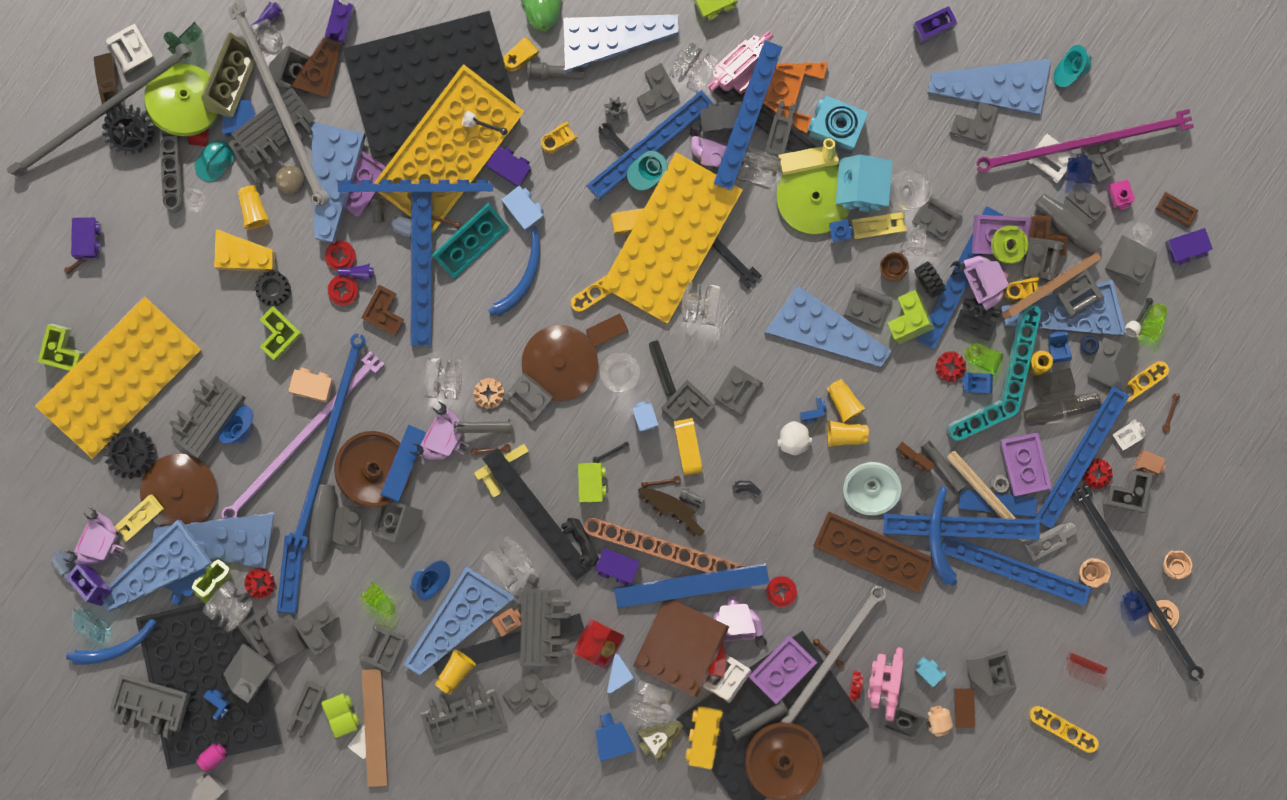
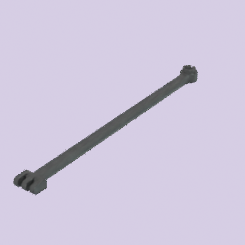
[7,43,193,177]

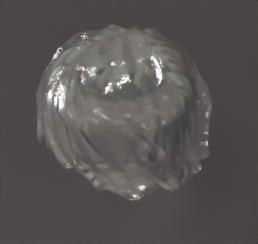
[251,19,283,57]

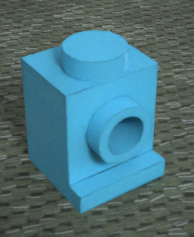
[915,657,947,687]

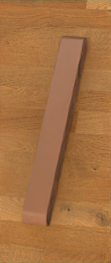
[584,518,745,573]

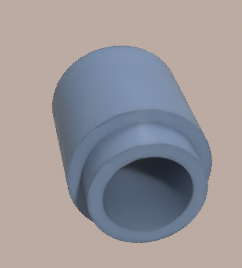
[391,214,411,239]
[50,550,76,580]

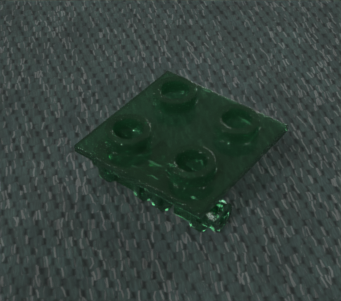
[164,22,202,54]

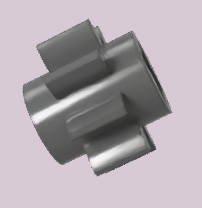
[604,97,627,121]

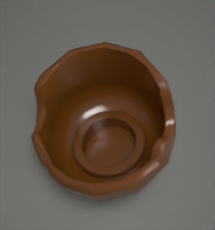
[880,252,909,281]

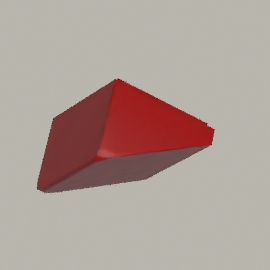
[187,128,210,147]

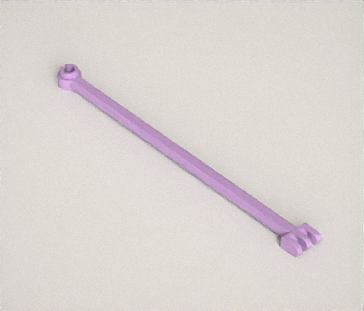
[222,351,385,519]

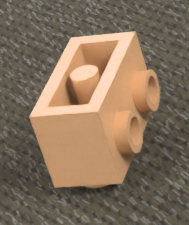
[288,368,334,403]

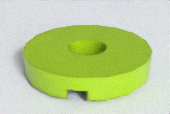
[991,226,1029,264]

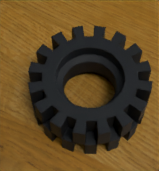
[914,261,946,298]
[254,271,291,306]

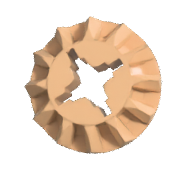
[473,378,504,409]
[1148,600,1179,631]

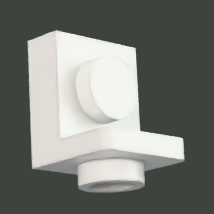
[1112,419,1145,450]

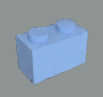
[502,186,544,232]
[633,401,658,433]

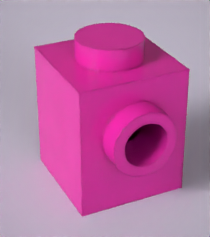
[1106,179,1135,210]

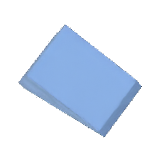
[607,654,634,693]

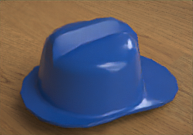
[218,406,253,444]
[409,560,450,601]

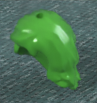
[521,0,561,32]

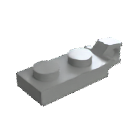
[1024,522,1078,561]

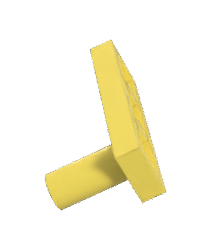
[778,139,839,175]
[474,444,528,497]

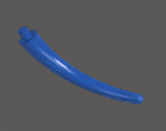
[488,227,540,316]
[930,486,957,586]
[66,619,156,665]

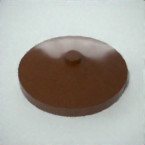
[521,325,598,402]
[334,431,412,508]
[140,454,218,527]
[745,722,823,800]

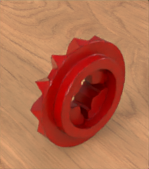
[325,240,356,271]
[327,276,358,305]
[936,351,966,382]
[1082,458,1113,489]
[244,568,276,599]
[766,576,797,607]
[849,671,863,702]

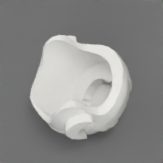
[777,421,812,455]

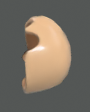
[1162,550,1193,580]
[1079,558,1111,588]

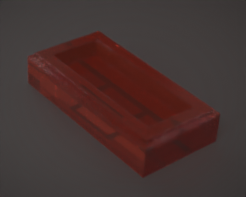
[1066,652,1107,675]

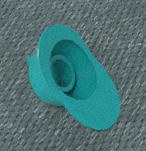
[1053,45,1092,87]
[195,140,235,182]
[627,151,668,190]

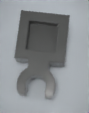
[515,573,538,604]

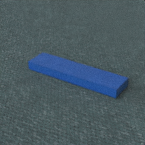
[380,424,426,502]
[958,490,1037,517]
[277,535,303,614]

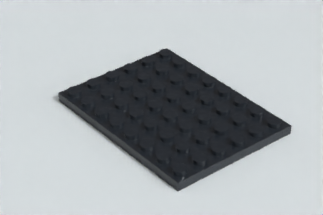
[343,10,520,159]
[136,593,282,770]
[676,630,869,800]

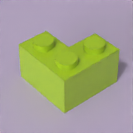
[888,290,934,344]
[259,306,303,362]
[38,324,85,371]

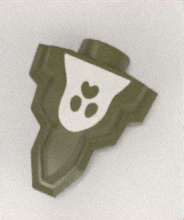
[637,721,683,763]

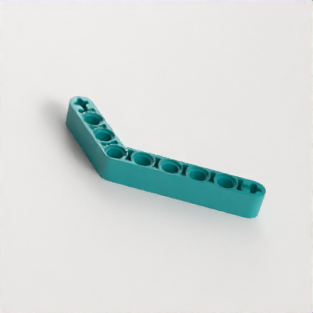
[946,304,1041,440]

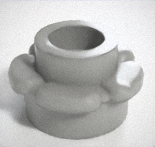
[991,475,1010,494]

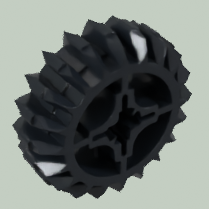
[102,104,154,155]
[104,427,157,479]

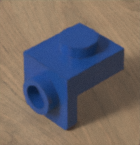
[829,219,854,242]
[1047,331,1072,363]
[962,372,993,394]
[799,397,827,424]
[203,689,230,720]

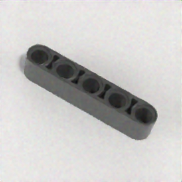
[159,128,183,212]

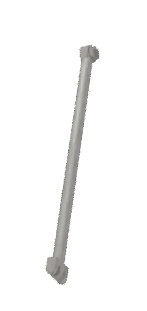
[228,0,329,206]
[744,586,886,766]

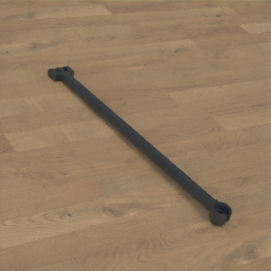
[598,123,762,289]
[1071,484,1204,681]

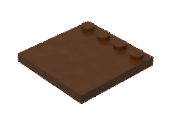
[633,599,730,698]

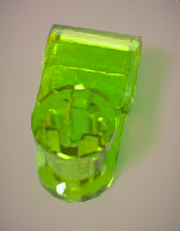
[1139,303,1168,342]
[965,343,1004,373]
[359,581,396,616]

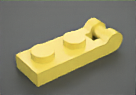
[851,212,907,240]
[115,494,164,543]

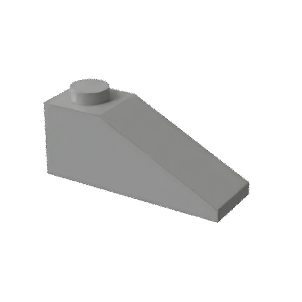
[191,773,228,800]

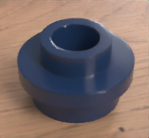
[1080,336,1099,355]

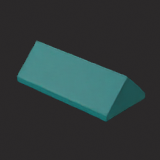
[432,203,509,279]

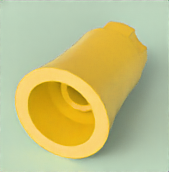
[238,185,270,229]
[1028,351,1053,377]
[826,379,866,423]
[827,421,869,447]
[435,650,476,695]

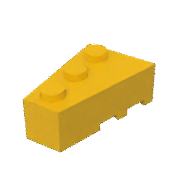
[214,229,276,272]
[685,706,722,769]

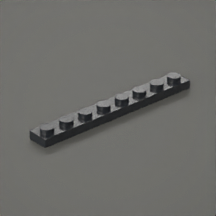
[482,447,591,581]

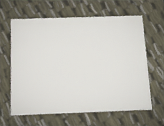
[347,726,366,759]

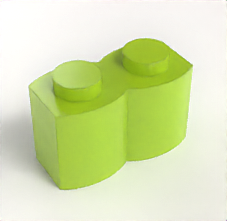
[192,560,232,603]
[321,692,360,738]

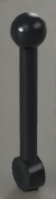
[592,441,629,463]

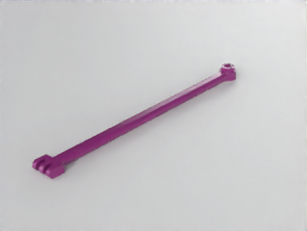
[976,109,1194,173]

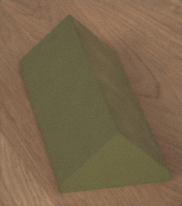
[201,32,255,117]

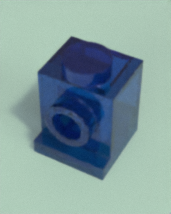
[1065,155,1093,184]
[1120,590,1151,621]

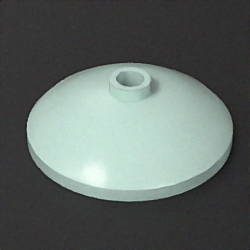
[843,462,901,515]

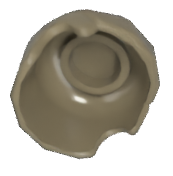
[276,164,305,195]

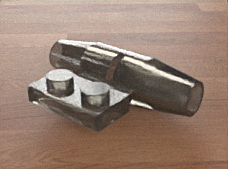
[1023,368,1102,426]

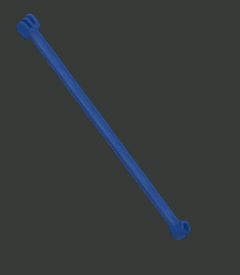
[286,333,366,550]

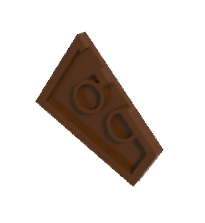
[291,37,342,98]

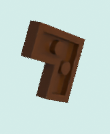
[1028,215,1068,256]
[361,285,404,336]
[896,442,935,472]

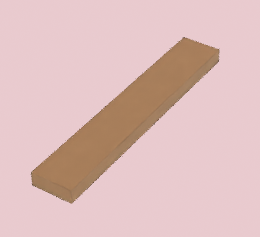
[1002,253,1101,319]
[362,669,388,787]

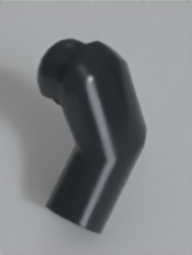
[732,480,762,498]

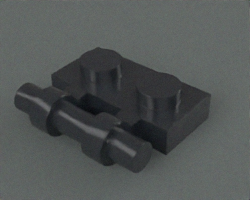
[953,297,1001,341]

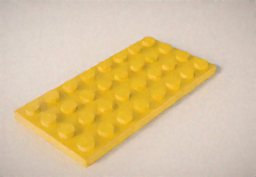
[374,64,525,233]
[601,152,743,324]
[35,296,201,459]

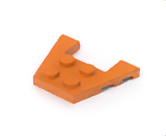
[762,62,828,134]

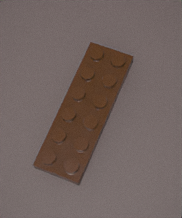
[813,511,933,594]

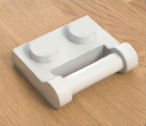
[106,23,154,74]
[1027,134,1077,183]
[703,654,752,703]

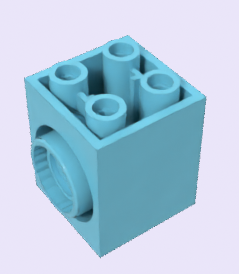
[808,95,868,154]
[836,155,893,212]

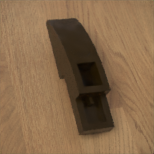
[94,52,129,131]
[638,487,705,537]

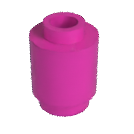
[197,744,227,772]

